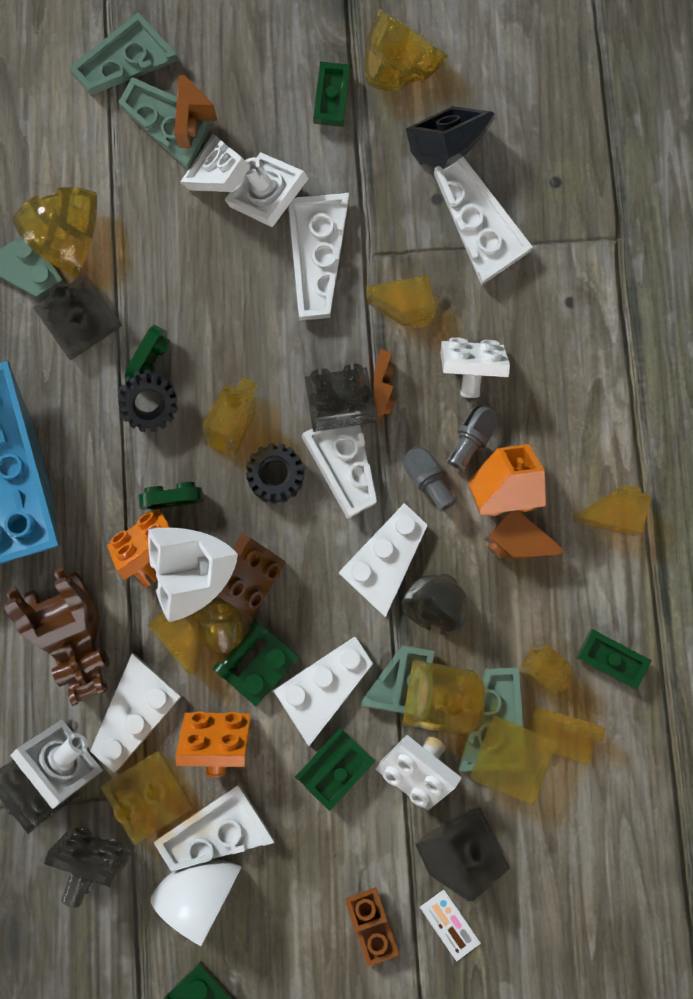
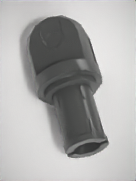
[447,406,498,471]
[403,447,457,512]

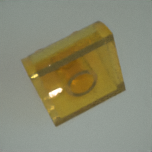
[402,659,485,735]

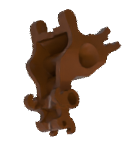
[4,567,110,706]

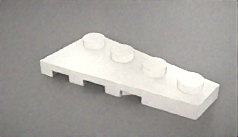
[434,157,533,286]
[289,193,349,321]

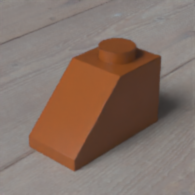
[485,510,564,560]

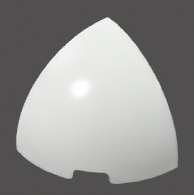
[148,528,238,622]
[150,859,241,946]

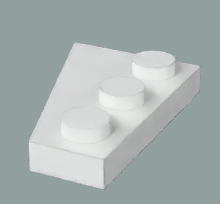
[180,134,250,192]
[301,406,377,519]
[338,503,427,617]
[273,637,373,746]
[90,654,182,773]
[154,784,275,872]

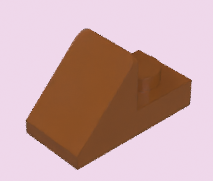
[174,75,217,149]

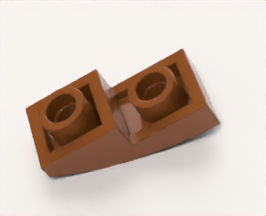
[373,349,397,422]
[345,887,400,967]

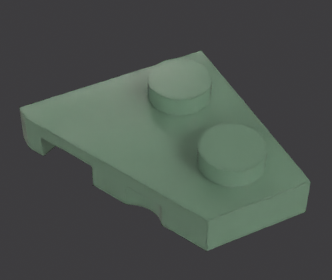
[0,231,65,300]
[361,645,435,717]

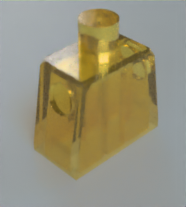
[202,377,258,458]

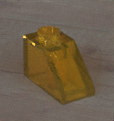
[366,275,436,328]
[573,485,651,536]
[148,610,203,675]
[519,644,573,695]

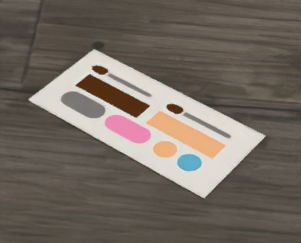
[420,889,481,962]

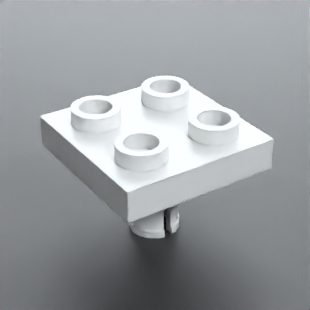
[225,152,309,227]
[440,338,510,398]
[10,720,103,809]
[375,735,461,811]

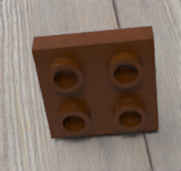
[217,533,286,617]

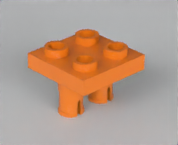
[107,508,172,587]

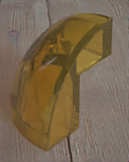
[364,9,448,91]
[12,187,97,276]

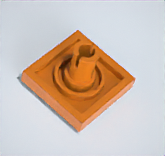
[175,711,251,778]

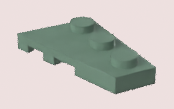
[69,13,179,95]
[118,77,214,170]
[459,667,526,772]

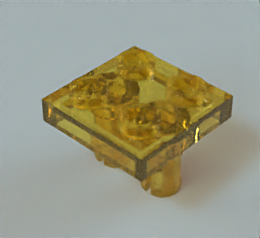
[101,750,193,845]

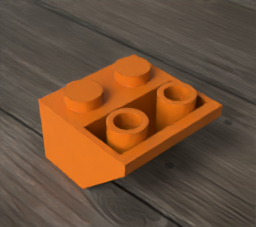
[468,444,546,516]

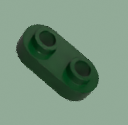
[124,325,170,379]
[138,482,204,510]

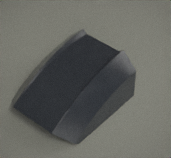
[406,106,495,169]

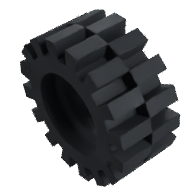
[118,370,178,432]
[246,443,304,504]

